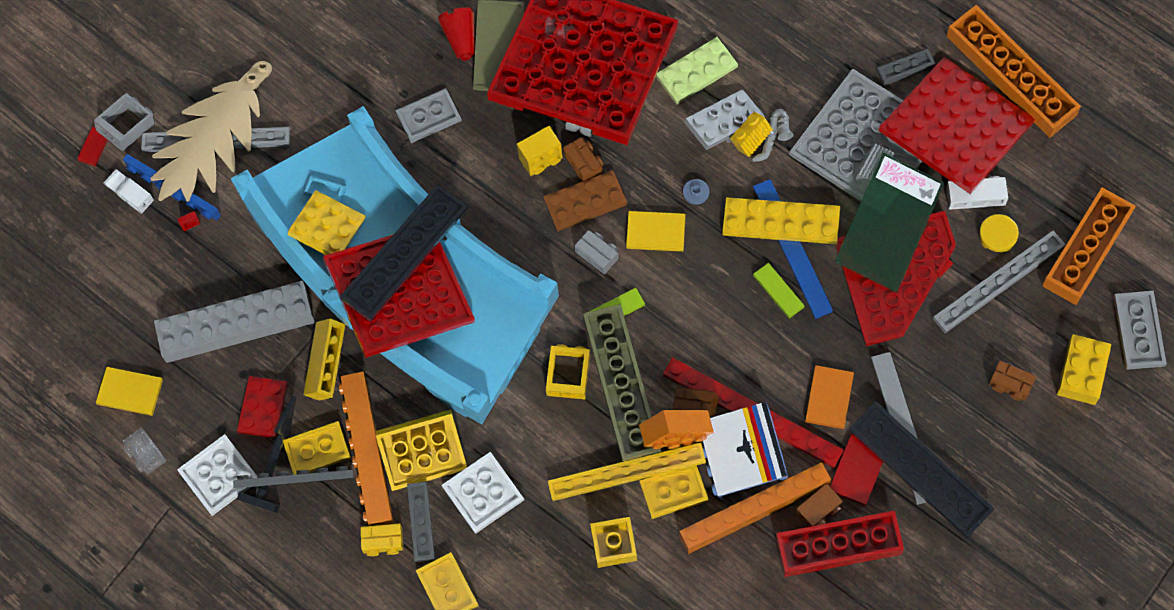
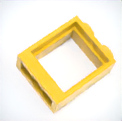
[546,344,590,399]

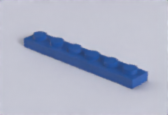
[123,154,221,221]

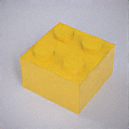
[517,126,562,176]
[590,517,637,568]

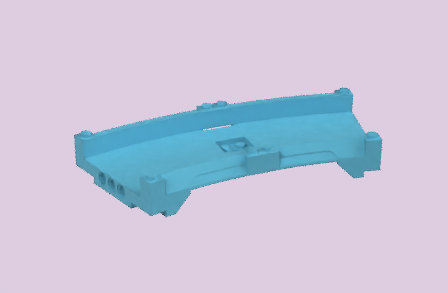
[231,106,559,424]

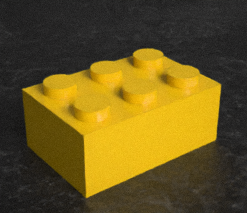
[1057,334,1111,405]

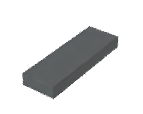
[877,49,935,86]

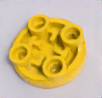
[979,214,1019,252]

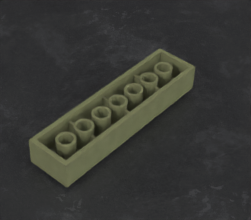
[583,304,661,462]

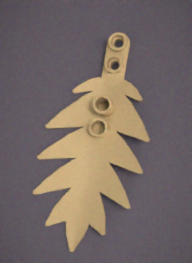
[151,61,272,202]

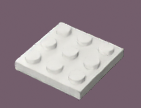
[177,434,257,516]
[442,452,524,534]

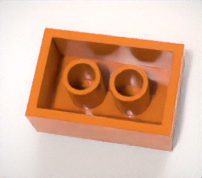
[639,410,714,449]

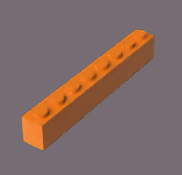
[339,372,394,526]
[679,462,831,554]

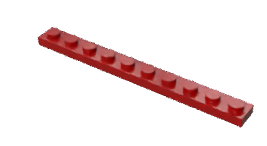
[663,357,844,468]

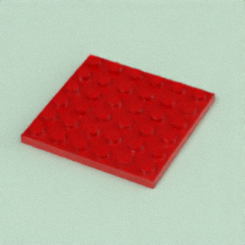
[878,57,1035,195]
[323,234,475,358]

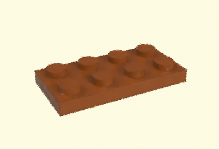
[543,170,627,232]

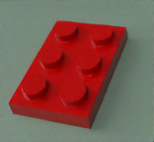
[237,376,288,439]

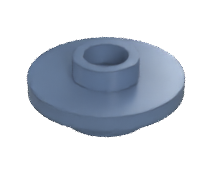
[683,179,709,205]

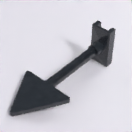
[236,396,297,513]

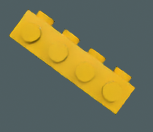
[303,319,345,400]

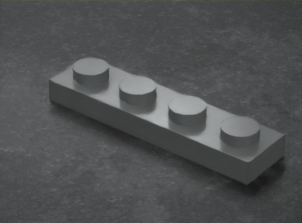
[407,482,435,563]

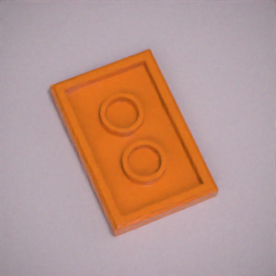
[805,365,854,429]

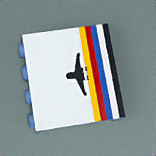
[702,402,789,500]

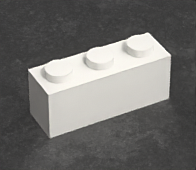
[946,176,1008,210]

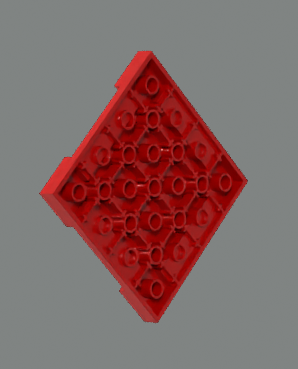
[487,0,679,146]

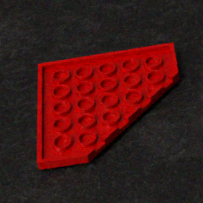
[835,211,956,346]

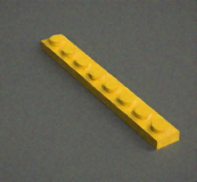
[548,443,706,501]

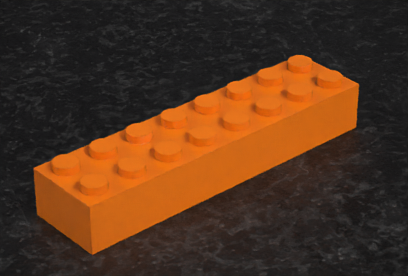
[946,5,1081,138]

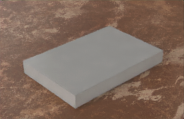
[396,88,462,143]

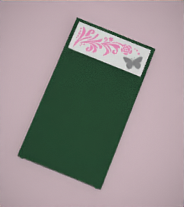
[834,152,944,293]

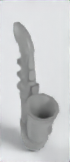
[752,109,793,162]

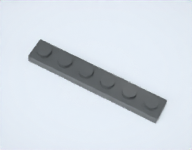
[233,466,353,488]

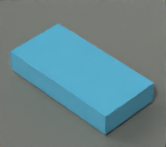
[304,176,346,203]

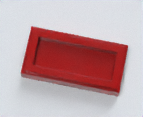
[77,127,108,167]

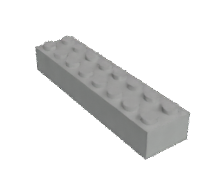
[154,281,315,363]

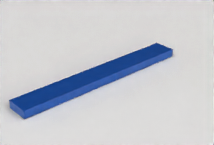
[753,179,833,319]

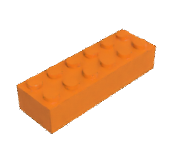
[1042,187,1136,305]

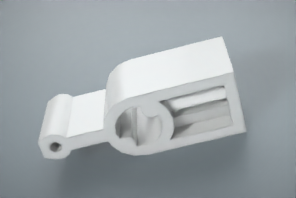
[104,169,154,214]

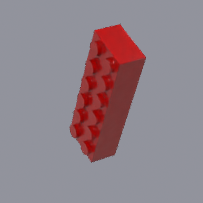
[775,511,904,577]

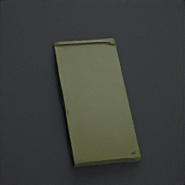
[473,0,525,91]

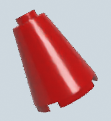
[438,8,475,61]

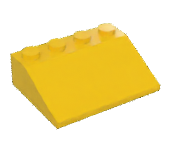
[376,410,467,491]

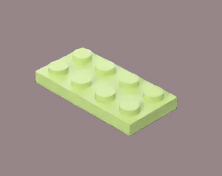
[656,37,738,105]

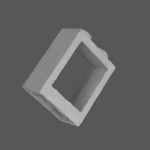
[94,93,154,151]

